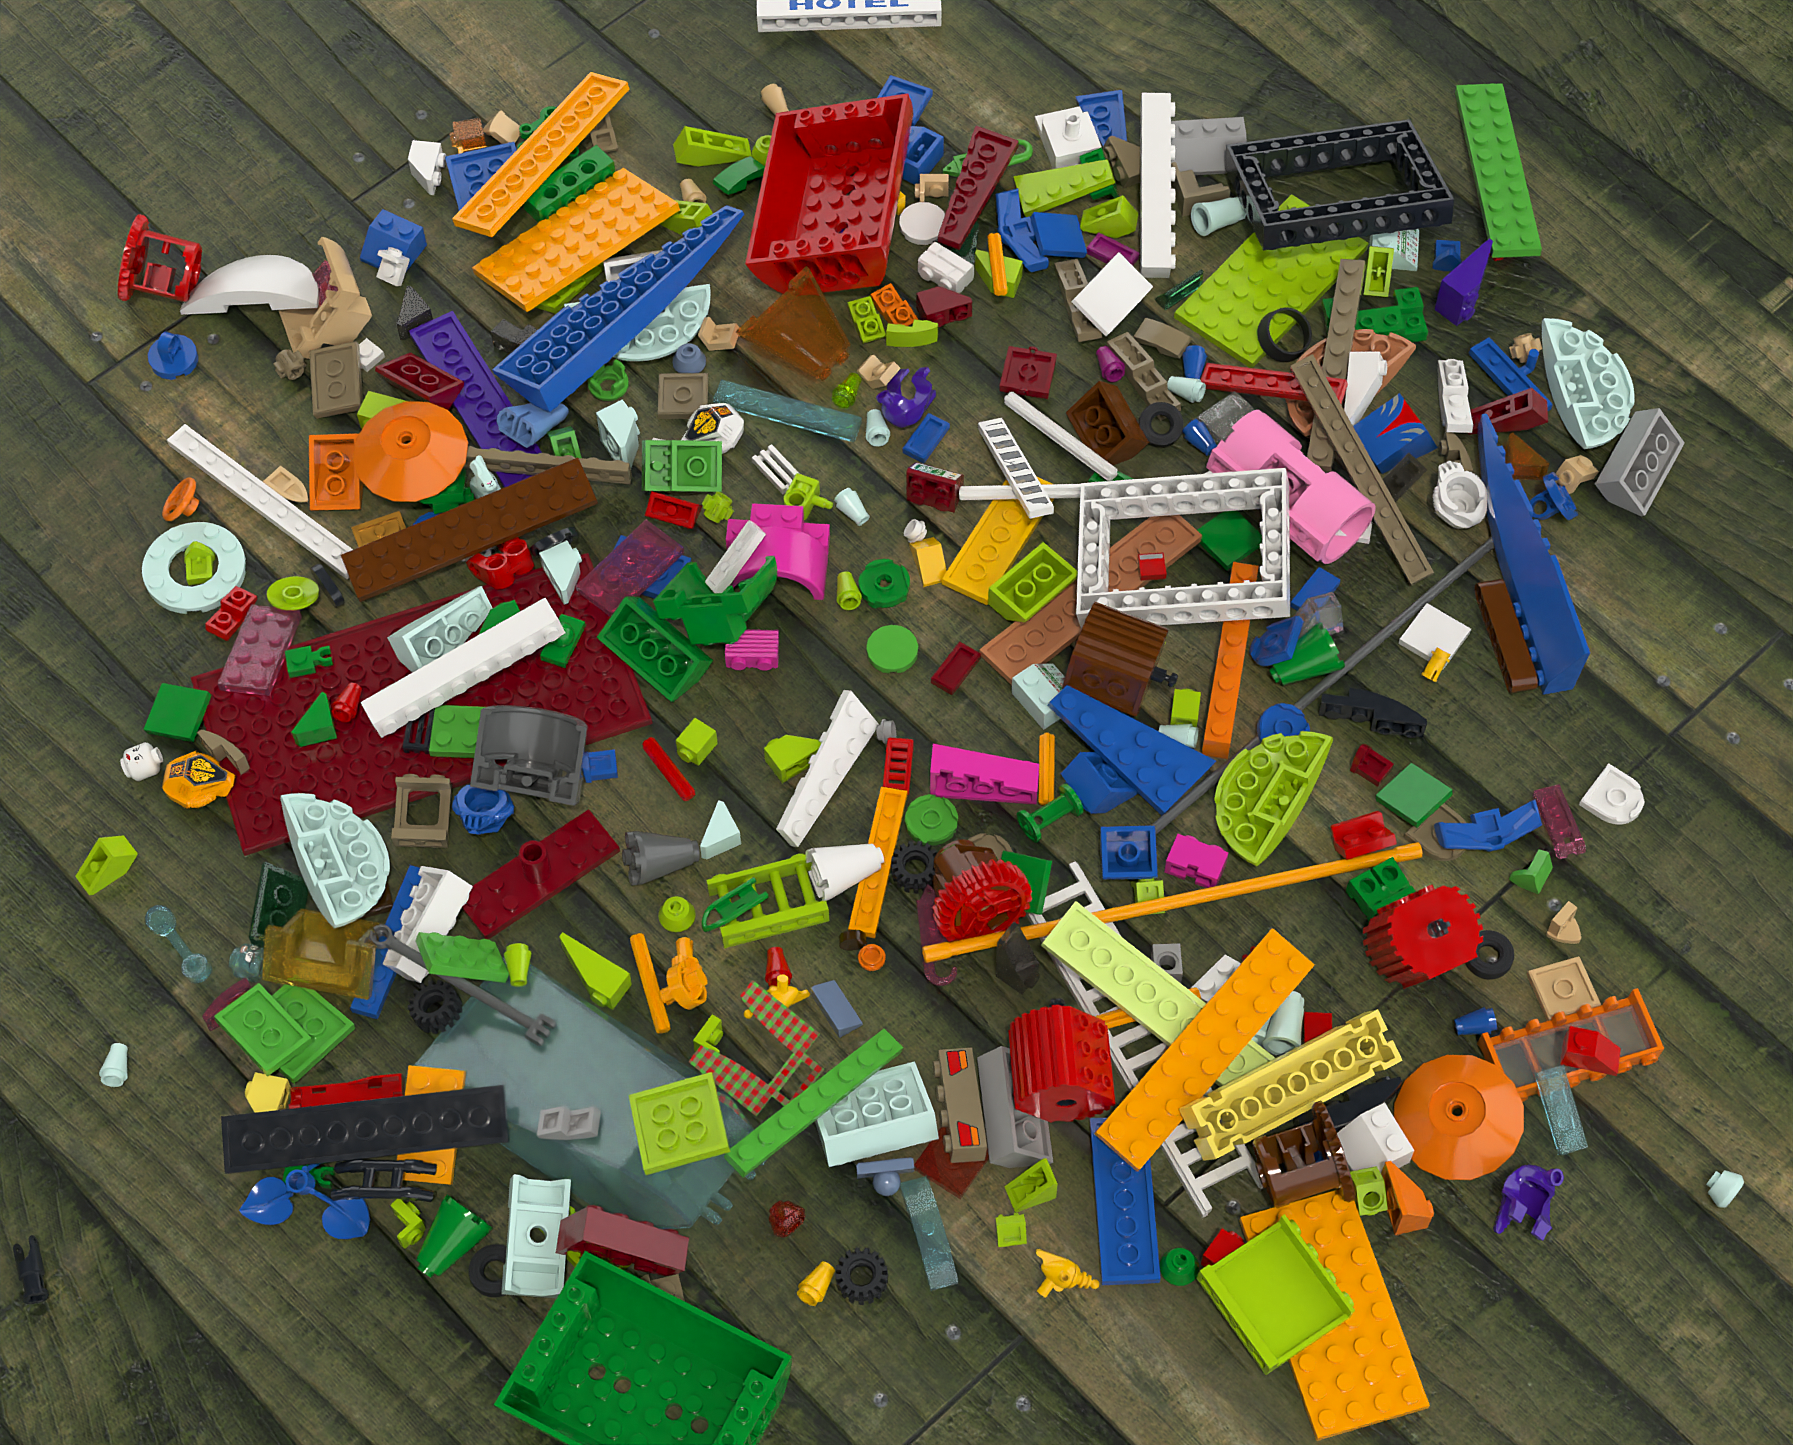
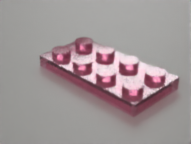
[576,520,684,617]
[217,605,302,696]

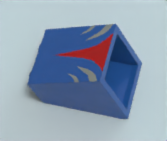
[1353,393,1438,474]

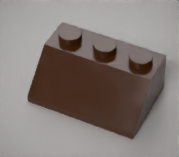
[1066,381,1149,465]

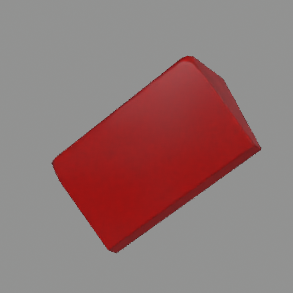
[645,491,702,529]

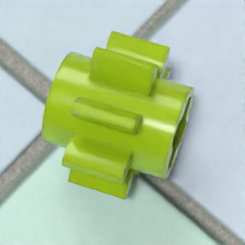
[702,492,734,523]

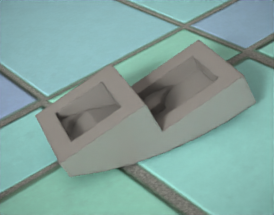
[537,1106,601,1140]

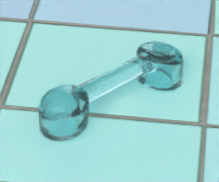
[145,905,212,983]

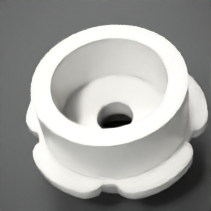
[904,519,927,543]

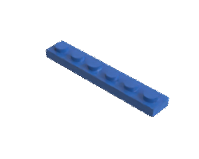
[350,865,422,1019]

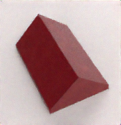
[375,352,464,410]

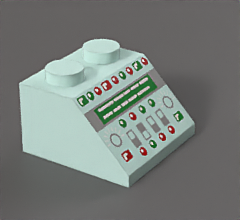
[1370,229,1419,271]
[1012,664,1065,730]

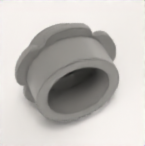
[876,719,897,745]

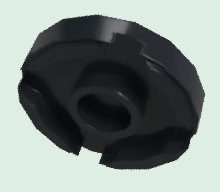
[530,527,579,558]

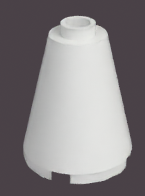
[806,844,884,901]

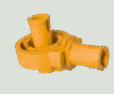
[660,937,707,1010]

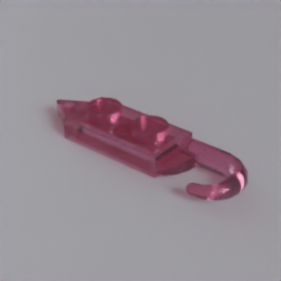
[917,885,957,986]

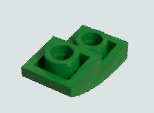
[713,156,765,194]

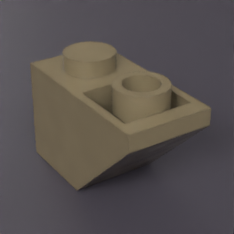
[1103,136,1140,188]

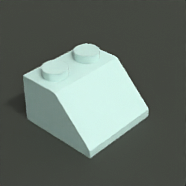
[596,399,640,468]

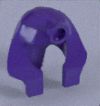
[876,367,936,428]
[1493,1165,1564,1241]

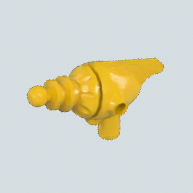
[743,974,810,1019]
[1035,1249,1100,1298]

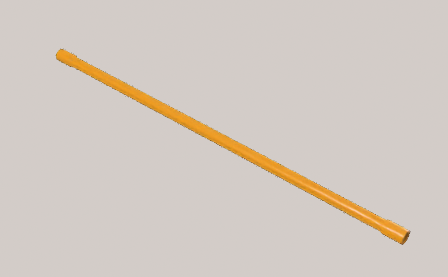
[922,842,1422,963]

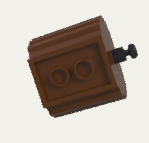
[1062,602,1178,717]

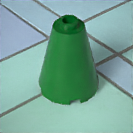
[1269,622,1345,685]
[416,1194,493,1278]

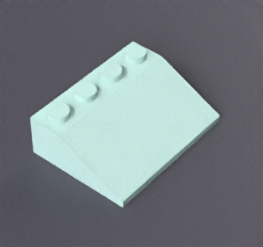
[815,1062,939,1167]

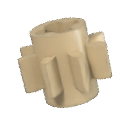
[1509,333,1542,363]

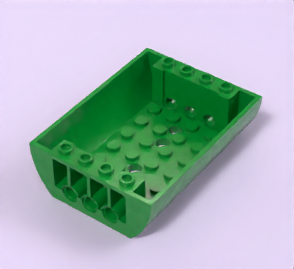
[494,1251,792,1445]

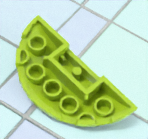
[1215,731,1333,866]

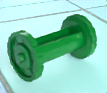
[1016,783,1084,843]

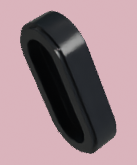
[310,563,344,608]

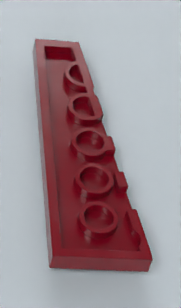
[938,125,1019,250]

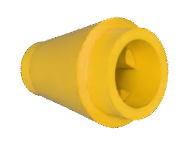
[797,1261,835,1306]

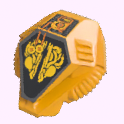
[162,751,235,809]

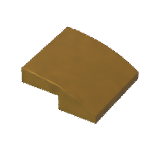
[351,511,406,548]

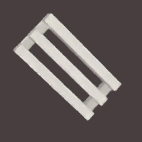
[752,444,798,494]

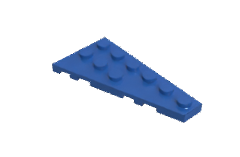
[1047,685,1216,815]

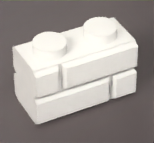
[918,242,974,294]

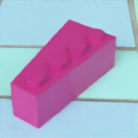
[930,744,1039,805]

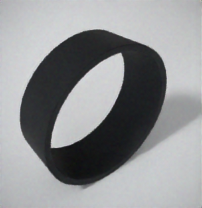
[1257,307,1312,362]

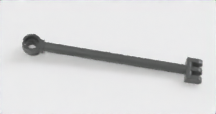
[370,924,557,1047]

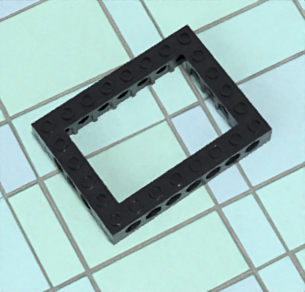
[1225,119,1454,251]

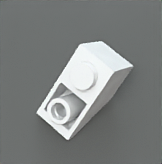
[408,140,446,195]

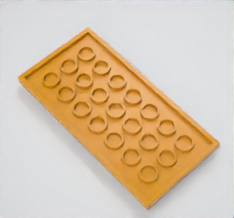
[472,168,680,312]
[1239,1190,1430,1441]

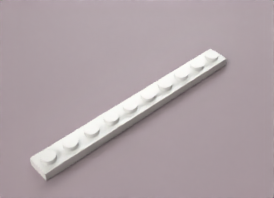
[167,424,353,579]

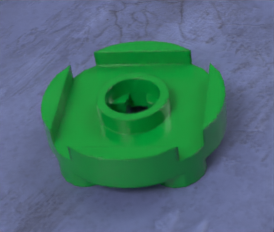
[859,559,910,608]

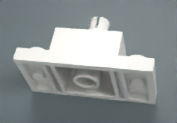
[1035,106,1102,169]

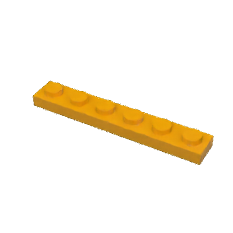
[848,787,907,938]

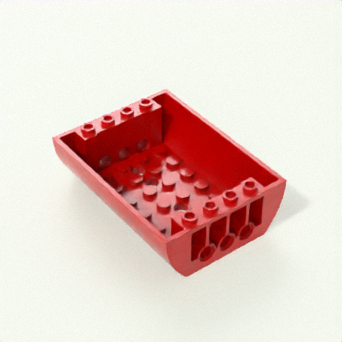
[745,93,913,297]

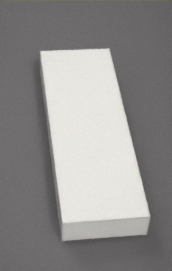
[705,520,766,593]

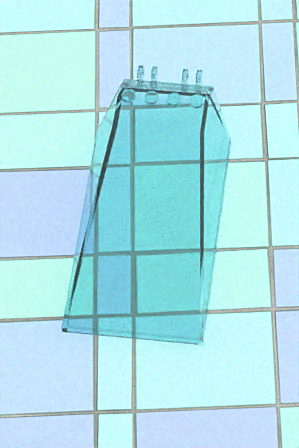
[406,957,767,1229]

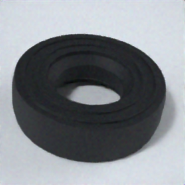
[1138,402,1184,447]
[1465,930,1514,980]
[469,1244,507,1298]

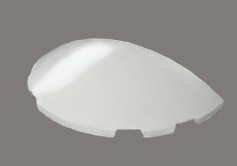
[180,255,320,315]

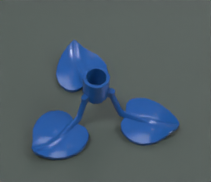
[239,1164,370,1240]

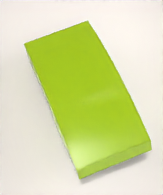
[847,296,886,343]
[886,319,938,347]

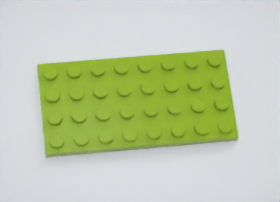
[1174,194,1369,368]

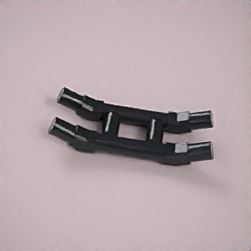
[331,1159,437,1202]

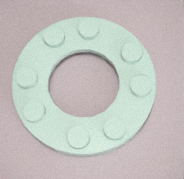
[142,522,246,614]

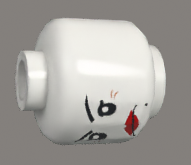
[120,742,163,781]

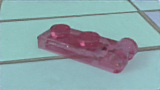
[1532,784,1586,860]

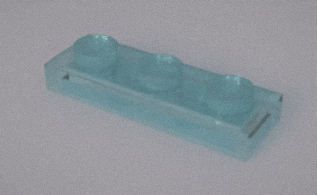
[1534,1065,1588,1155]

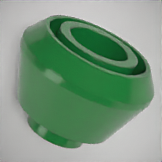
[1159,1248,1199,1286]

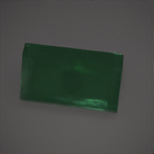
[1155,269,1204,310]

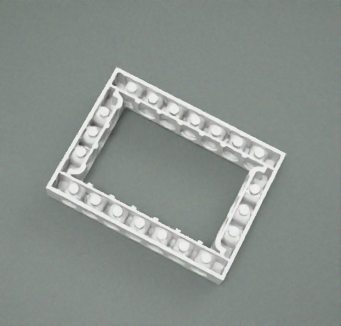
[1076,468,1290,630]

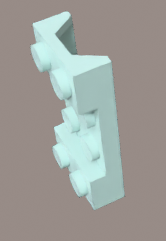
[501,1174,571,1298]

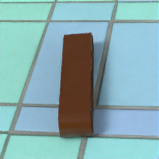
[1475,579,1538,693]

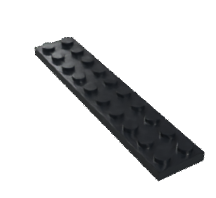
[221,1085,510,1174]

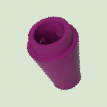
[1096,346,1125,382]

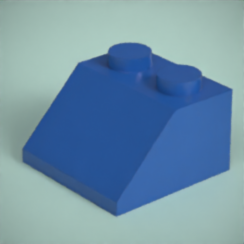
[360,209,427,272]
[1061,752,1138,814]
[1100,826,1158,880]

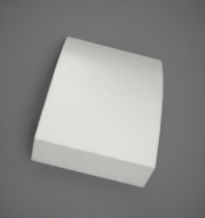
[1071,253,1153,336]

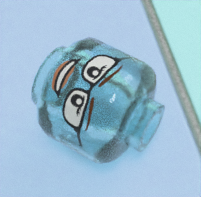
[229,943,273,983]

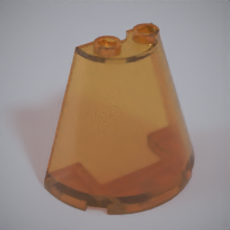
[736,266,851,381]

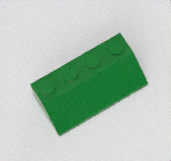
[597,596,714,702]

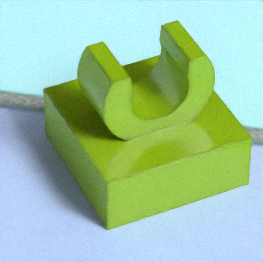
[995,1212,1027,1247]

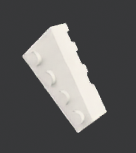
[383,866,473,983]

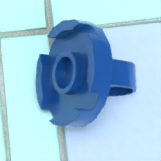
[148,331,199,380]
[1529,472,1578,520]

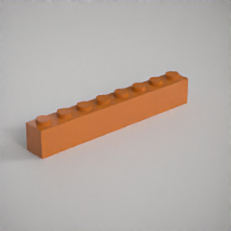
[1202,562,1259,759]

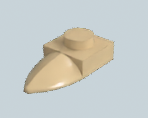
[263,466,308,502]

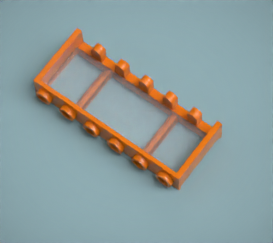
[1477,988,1664,1102]

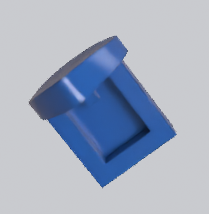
[1432,240,1462,271]
[582,749,618,783]

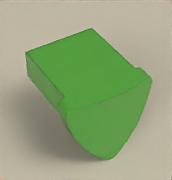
[1509,849,1553,894]

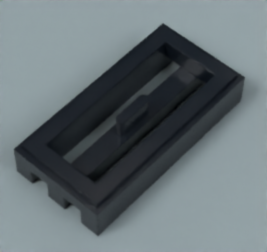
[403,708,435,754]

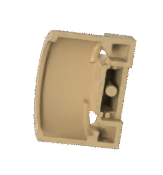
[279,237,372,359]

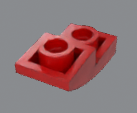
[205,586,257,641]

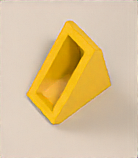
[909,537,947,587]

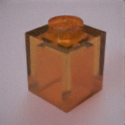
[450,118,486,153]

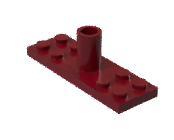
[461,809,620,940]

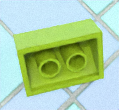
[988,542,1078,622]

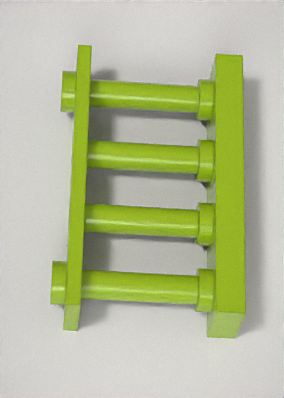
[706,854,829,948]

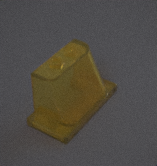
[262,909,380,1000]

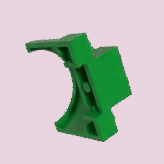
[653,556,777,646]

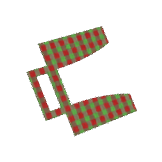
[688,980,824,1116]

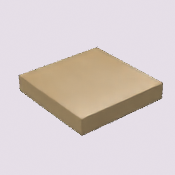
[1527,956,1601,1021]

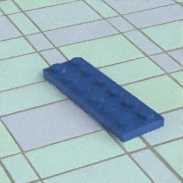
[1089,1118,1160,1285]

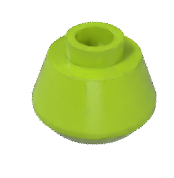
[752,135,771,166]
[658,896,696,932]

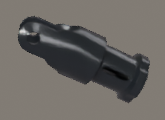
[13,1235,49,1304]

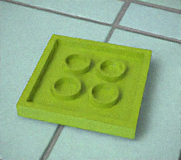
[628,1072,731,1175]

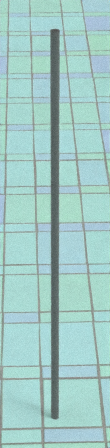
[1150,536,1494,835]

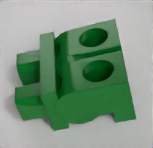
[1345,857,1416,921]

